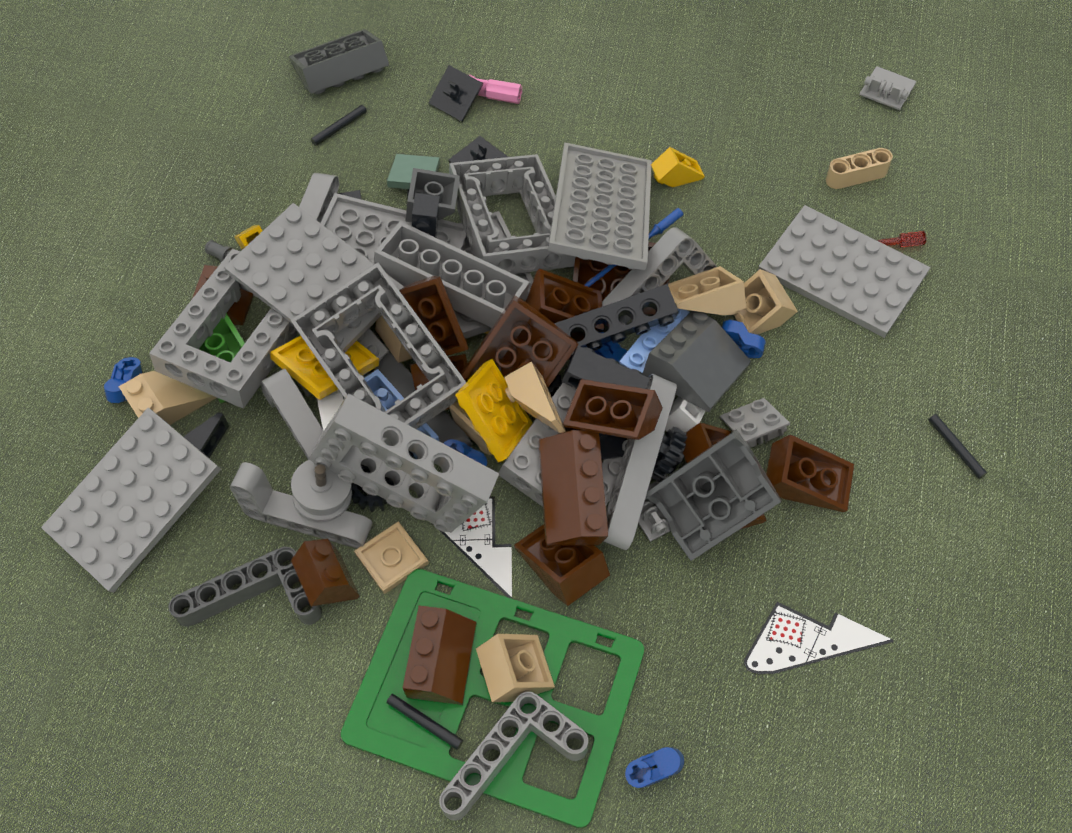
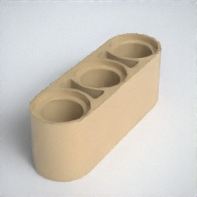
[826,148,893,189]

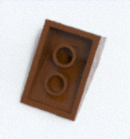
[766,434,854,512]
[514,524,610,606]

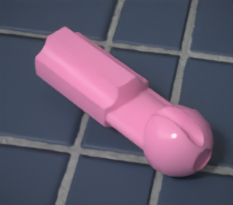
[469,75,522,104]

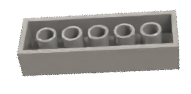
[374,221,530,328]

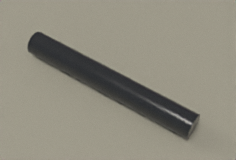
[311,105,367,146]
[928,414,987,479]
[386,694,464,750]

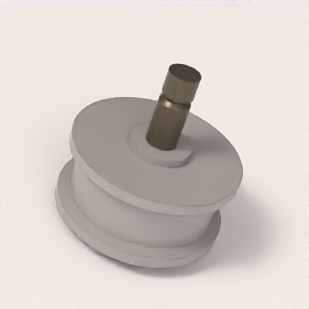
[291,460,352,522]

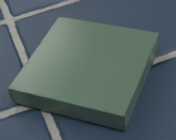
[387,154,440,189]

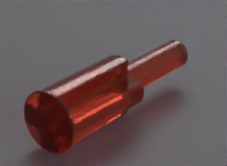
[877,231,926,248]

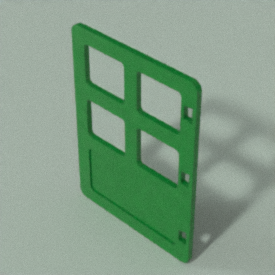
[341,569,644,828]

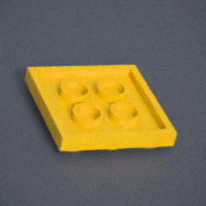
[270,335,379,400]
[455,359,533,463]

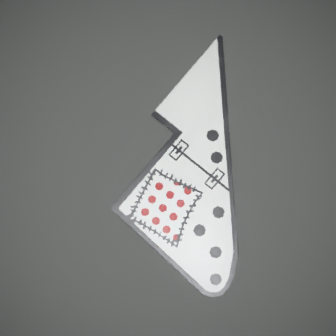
[430,496,512,599]
[744,602,893,674]

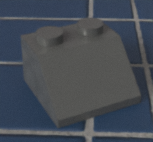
[405,168,460,222]

